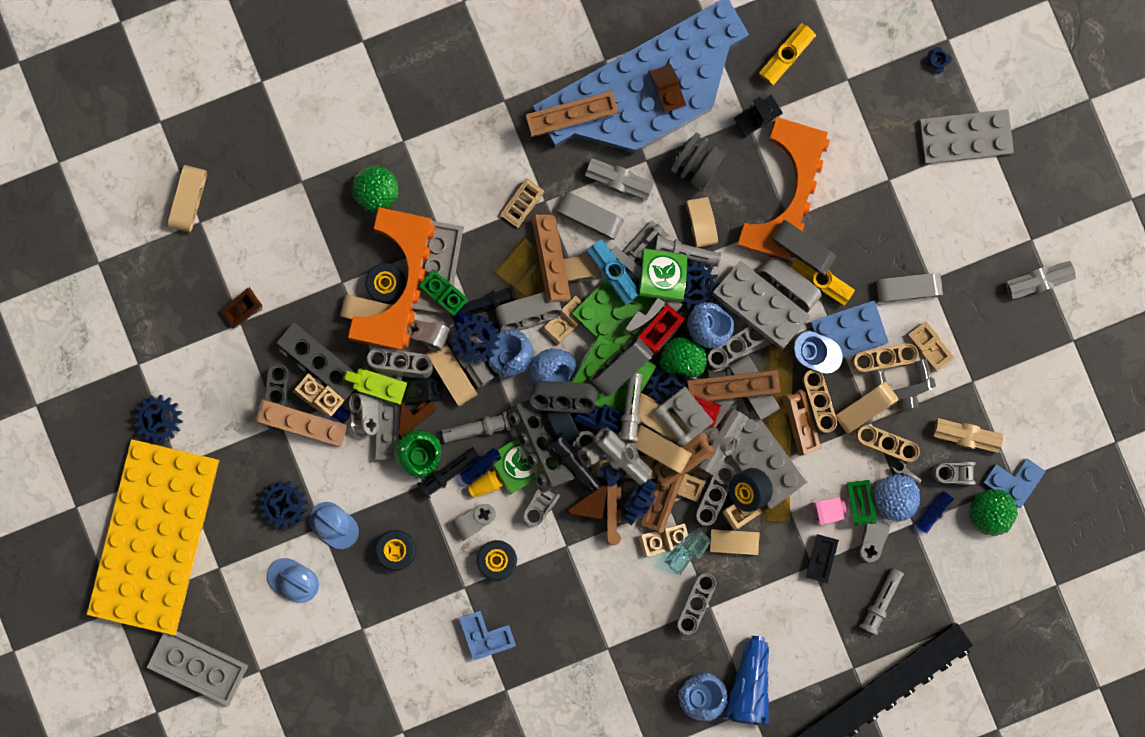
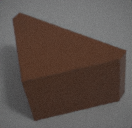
[568,485,607,519]

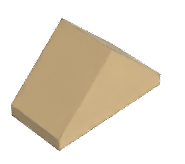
[721,504,762,531]

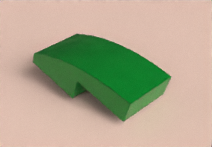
[418,269,468,316]

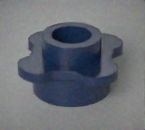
[925,47,952,73]
[599,462,626,486]

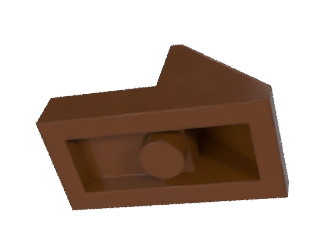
[649,64,686,114]
[221,287,263,329]
[399,402,438,437]

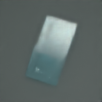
[664,529,711,575]

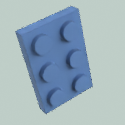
[810,300,889,358]

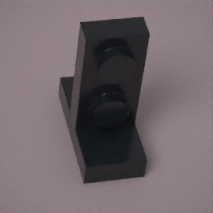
[733,95,783,137]

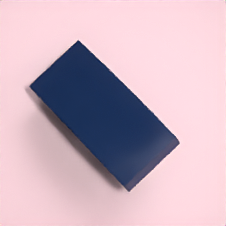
[573,404,624,432]

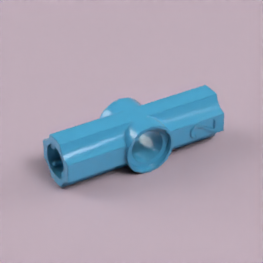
[586,239,640,305]

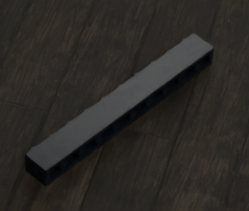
[794,623,973,737]

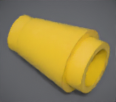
[468,470,503,498]

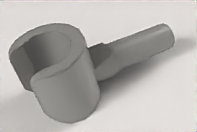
[893,460,922,484]

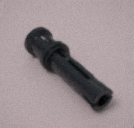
[451,284,518,321]
[547,432,601,493]
[417,447,481,500]

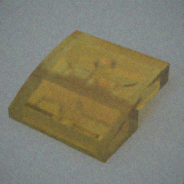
[495,237,544,297]

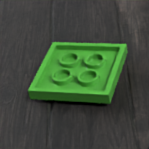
[571,269,663,347]
[570,334,656,413]

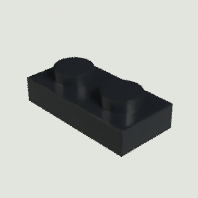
[805,534,839,583]

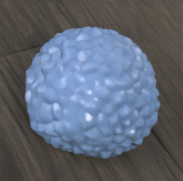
[687,302,734,348]
[487,330,534,377]
[529,348,577,385]
[873,474,920,522]
[678,672,728,721]

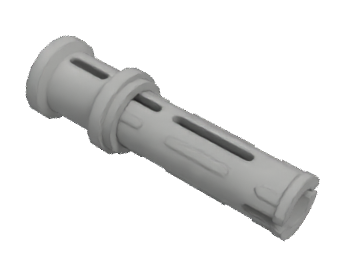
[652,235,721,267]
[618,373,643,443]
[442,411,511,444]
[859,568,904,636]

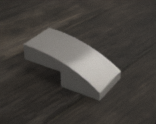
[623,298,665,335]

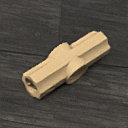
[933,418,1003,453]

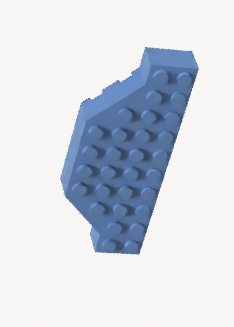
[533,0,749,154]

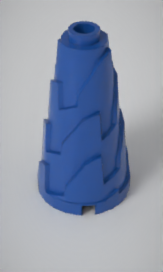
[724,636,770,726]

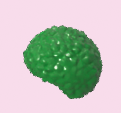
[352,165,398,212]
[659,337,707,377]
[395,430,441,478]
[969,489,1018,536]

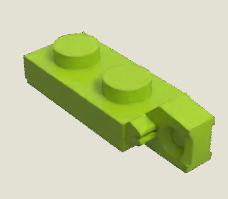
[343,369,407,404]

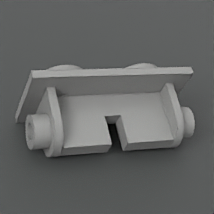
[623,221,668,267]

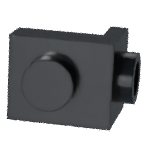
[405,377,442,404]

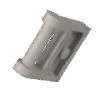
[653,387,714,447]

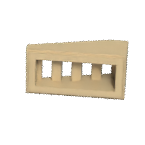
[500,178,545,228]

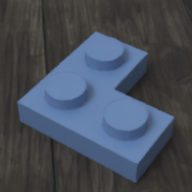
[983,458,1046,508]
[459,610,516,661]

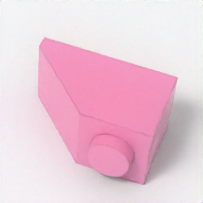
[811,497,847,525]

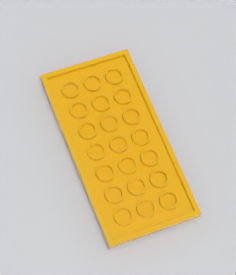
[87,439,220,635]

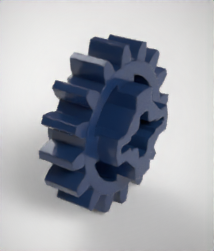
[679,261,720,309]
[451,315,501,364]
[647,369,694,410]
[134,395,184,443]
[623,479,657,526]
[259,480,309,529]

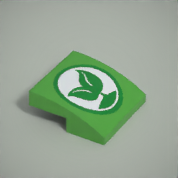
[639,248,687,302]
[487,438,550,495]

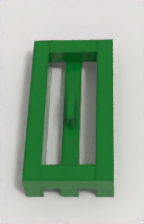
[847,480,877,526]

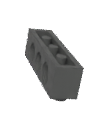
[277,322,356,401]
[507,400,575,493]

